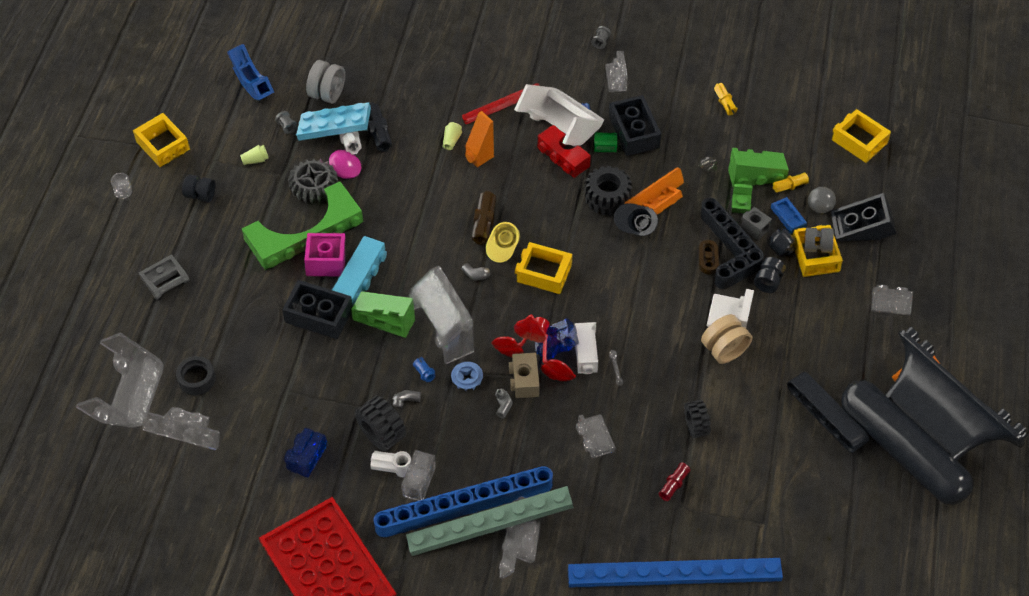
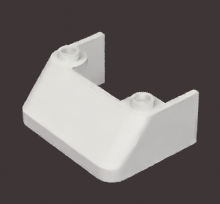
[514,84,604,147]

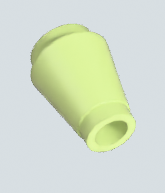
[443,122,462,150]
[240,145,269,165]

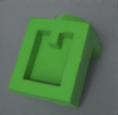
[731,184,753,213]

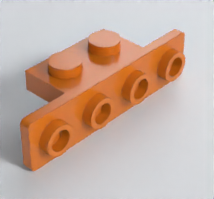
[624,167,684,214]

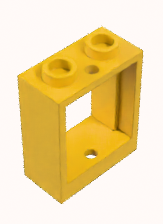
[832,109,891,163]
[133,113,190,167]
[793,225,843,277]
[515,242,572,294]

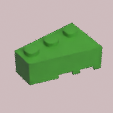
[728,148,788,187]
[351,291,415,338]

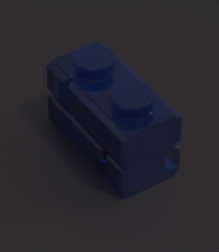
[534,318,579,359]
[284,428,328,478]

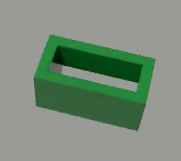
[594,133,617,152]

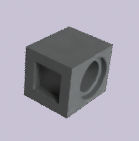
[741,207,772,241]

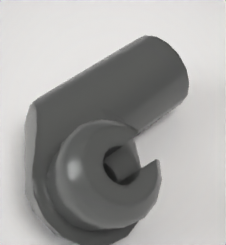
[495,388,513,418]

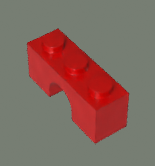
[537,125,591,178]

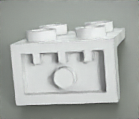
[707,289,754,328]

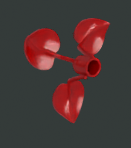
[491,314,576,381]

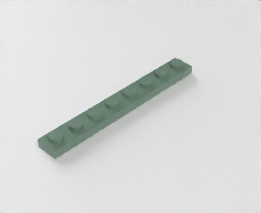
[406,486,574,556]

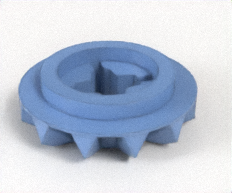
[451,362,483,391]

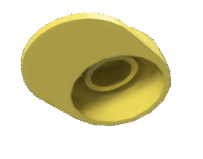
[486,222,520,263]

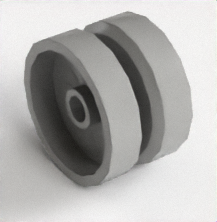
[306,60,345,104]

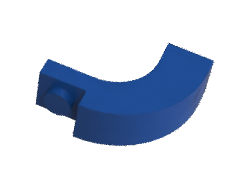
[227,44,274,100]

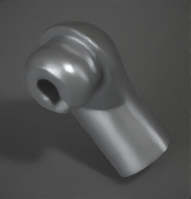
[461,263,490,281]
[392,390,421,407]

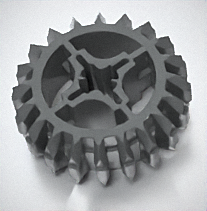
[288,158,338,204]

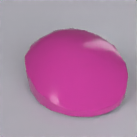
[329,150,361,179]

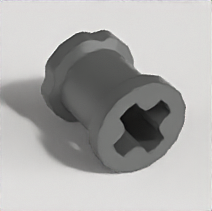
[591,26,611,49]
[275,111,298,134]

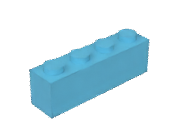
[332,236,387,305]

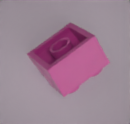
[305,233,345,276]

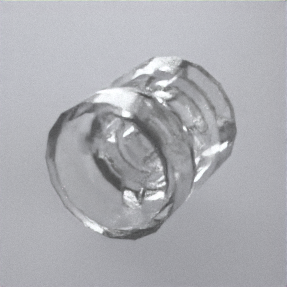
[111,173,133,198]

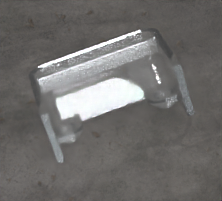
[409,266,474,364]
[76,332,163,428]

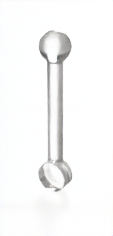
[609,350,623,386]

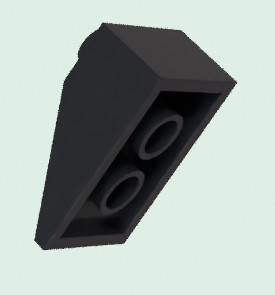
[831,193,897,241]

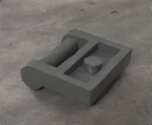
[139,254,190,300]

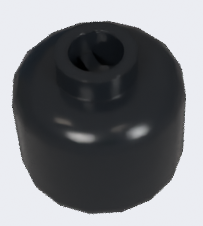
[768,229,796,257]

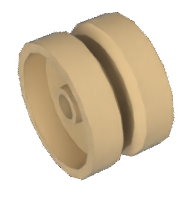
[701,314,753,364]

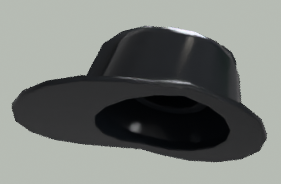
[614,203,658,236]

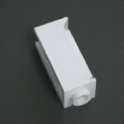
[574,322,598,374]

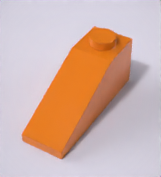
[465,111,494,168]

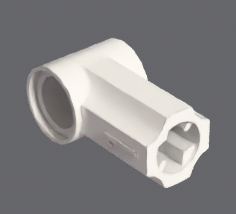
[339,131,362,155]
[371,451,413,477]

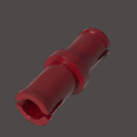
[658,463,691,501]

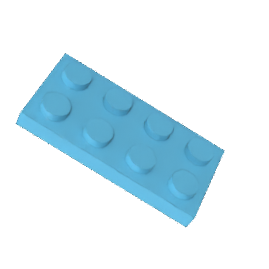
[296,102,371,141]

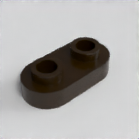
[699,240,719,275]

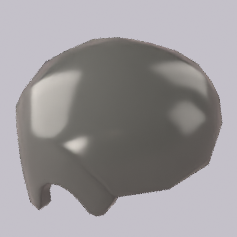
[808,187,836,213]

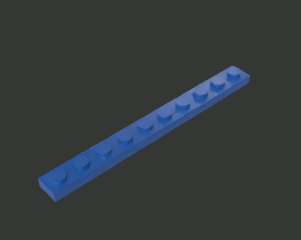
[568,558,783,587]

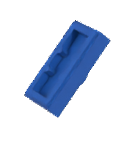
[771,197,807,234]

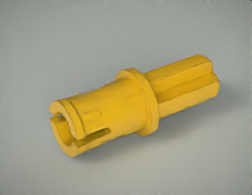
[714,83,738,115]
[773,173,809,192]

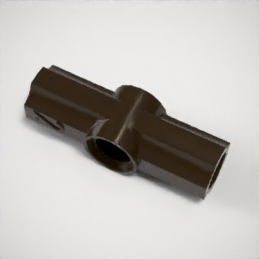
[472,191,496,245]

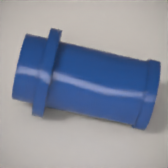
[413,357,435,382]

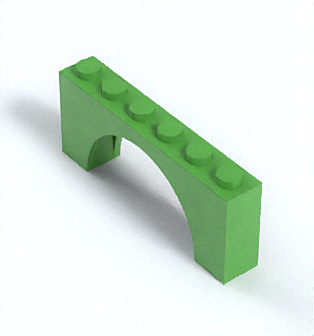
[242,182,363,270]

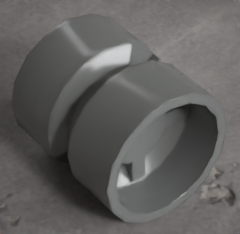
[805,228,834,253]

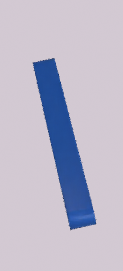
[374,466,553,537]

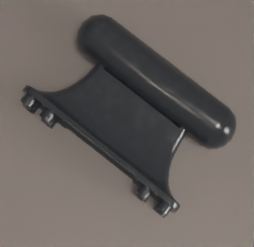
[841,326,1028,505]

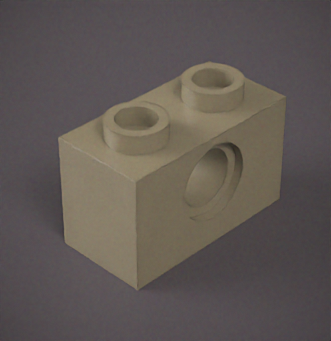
[509,353,539,398]

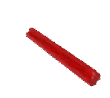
[462,83,539,124]

